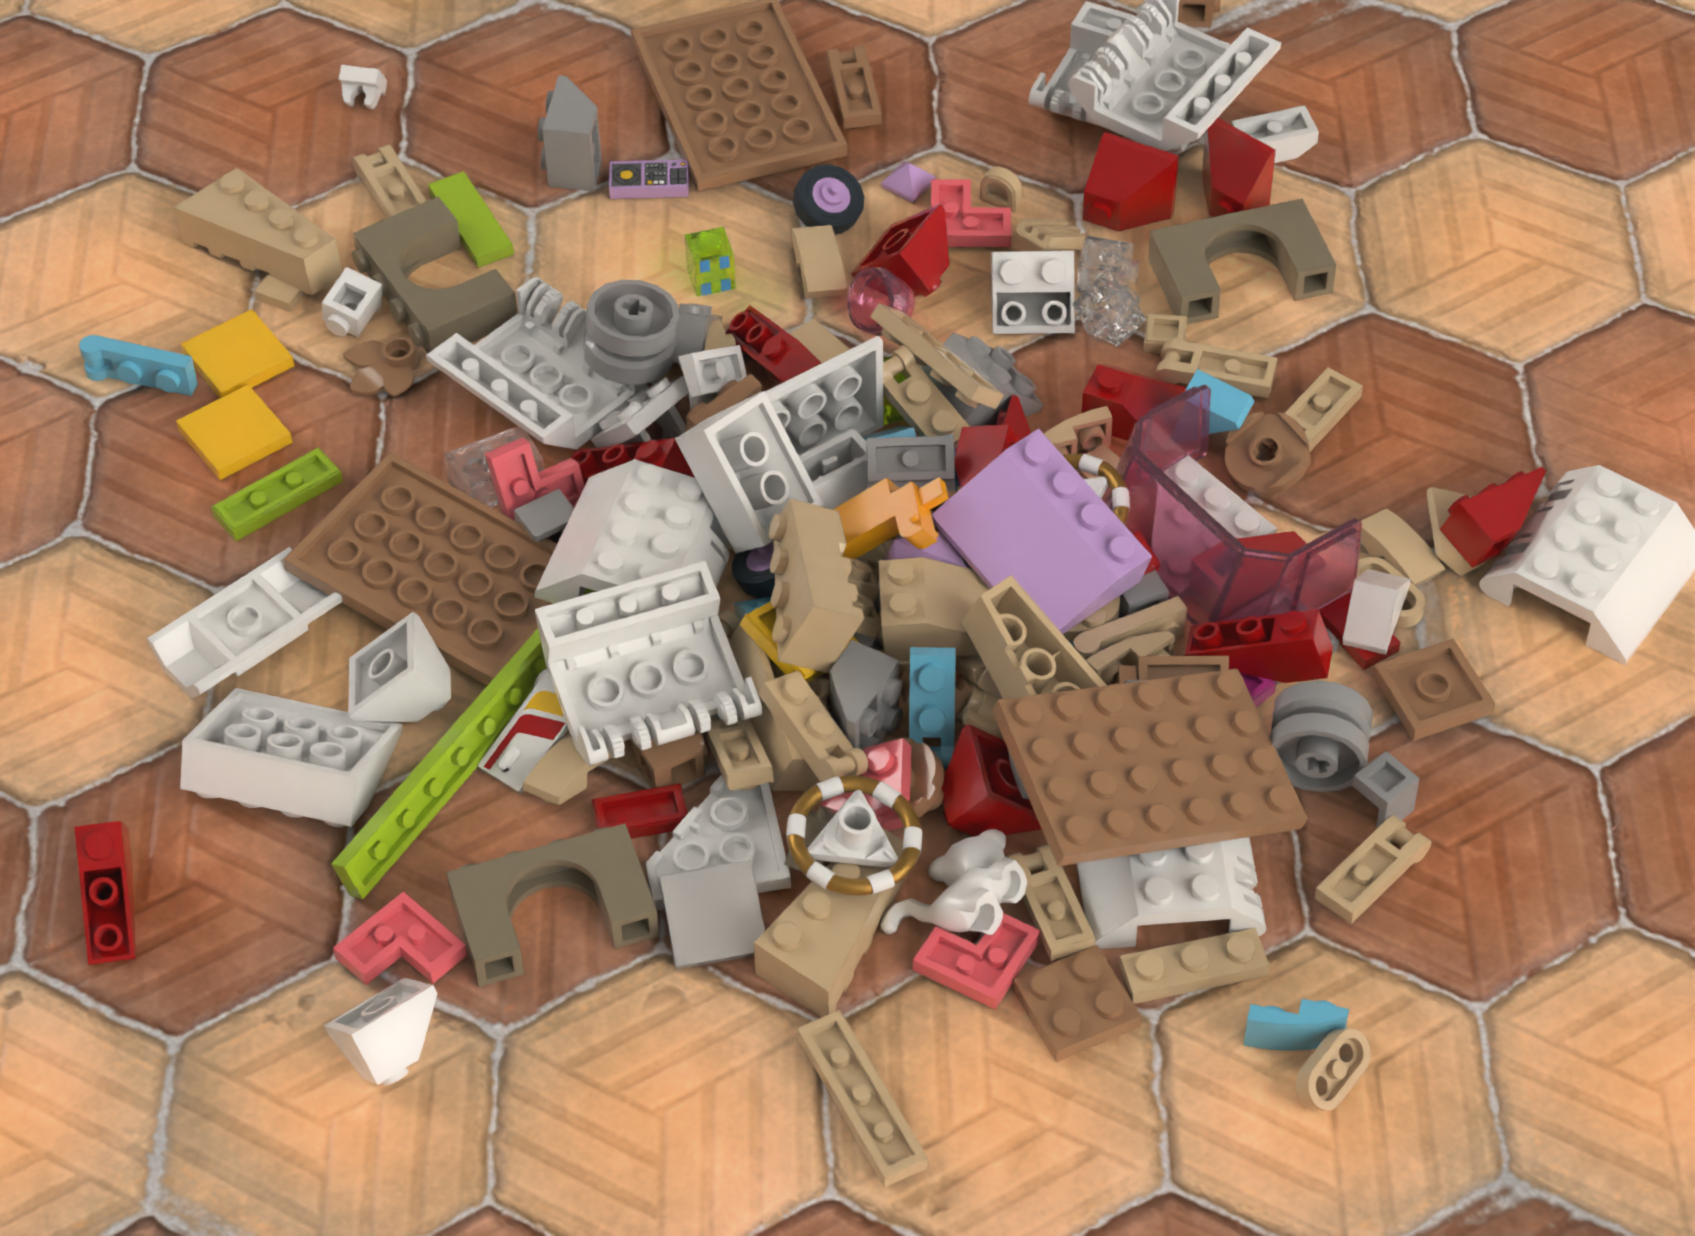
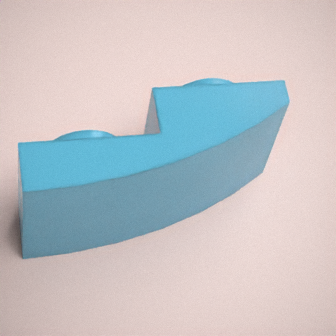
[1243,999,1349,1051]

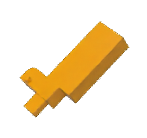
[832,477,949,559]

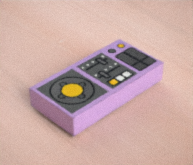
[609,159,689,199]

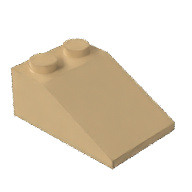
[879,557,990,661]

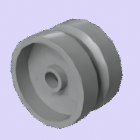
[583,280,680,385]
[1270,680,1373,792]

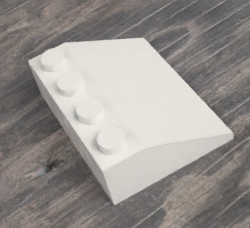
[765,336,883,456]
[180,688,403,827]

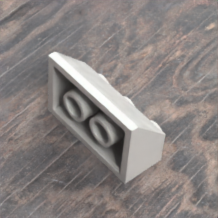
[675,391,824,553]

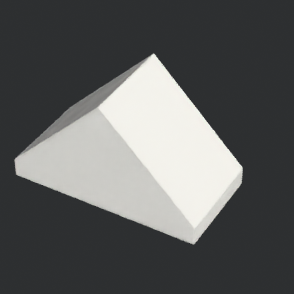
[1343,569,1410,655]

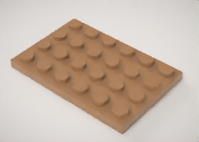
[631,0,847,192]
[284,452,557,686]
[992,669,1308,866]

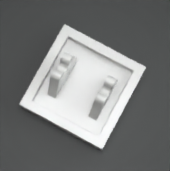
[591,375,688,448]

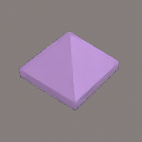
[881,161,936,203]

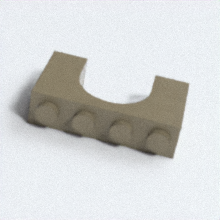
[352,196,518,353]
[1148,199,1336,324]
[446,824,659,987]

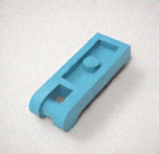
[79,335,198,396]
[909,647,955,770]

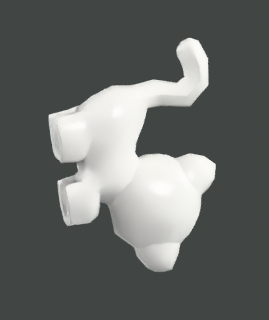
[880,829,1027,935]

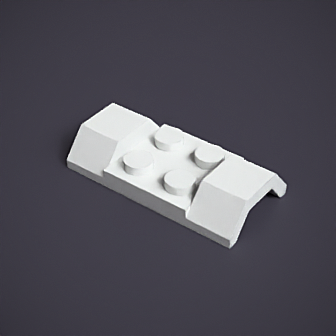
[147,547,343,698]

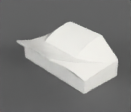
[1231,105,1319,163]
[677,345,747,410]

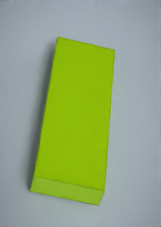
[428,171,514,268]
[211,447,343,542]

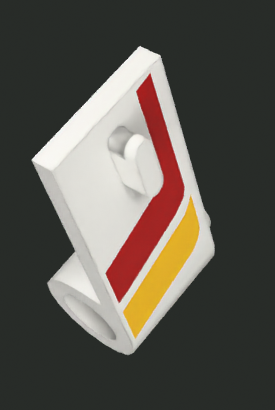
[477,669,569,795]

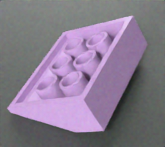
[931,429,1152,634]

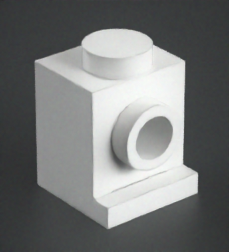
[322,267,382,337]

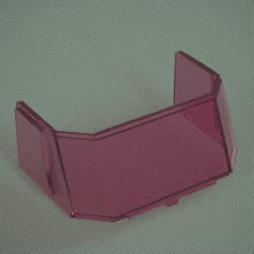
[1103,384,1362,625]

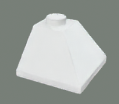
[348,612,451,722]
[324,978,438,1086]

